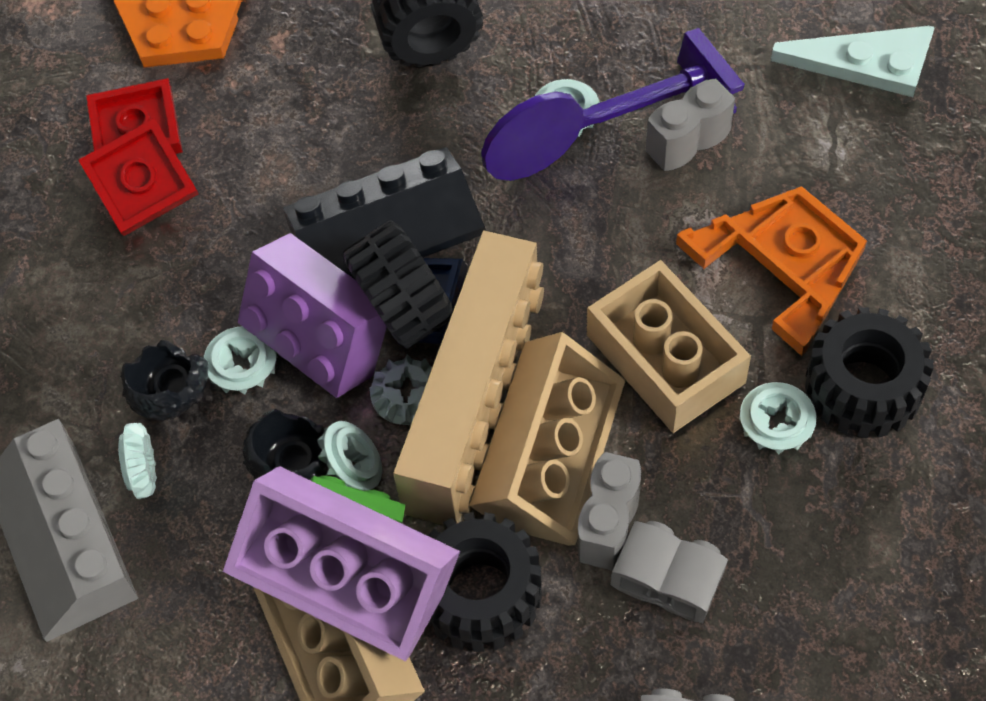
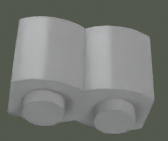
[646,79,735,171]
[578,452,641,571]
[610,521,728,624]

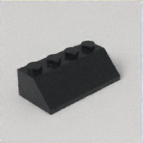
[283,147,486,279]

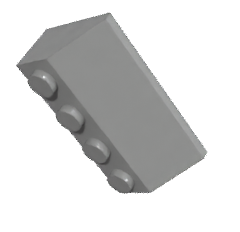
[0,419,139,642]

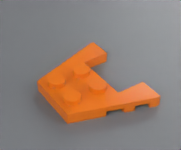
[113,0,245,68]
[676,186,867,356]

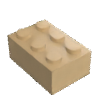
[587,260,751,433]

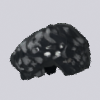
[120,340,209,422]
[243,409,330,480]

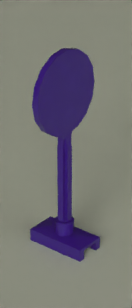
[481,28,745,181]

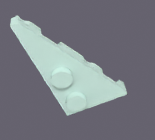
[771,26,935,97]

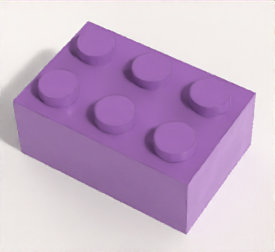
[238,233,387,398]

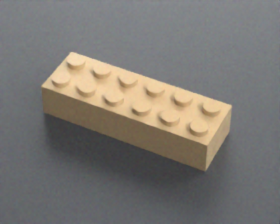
[393,230,544,525]

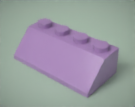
[223,466,460,661]

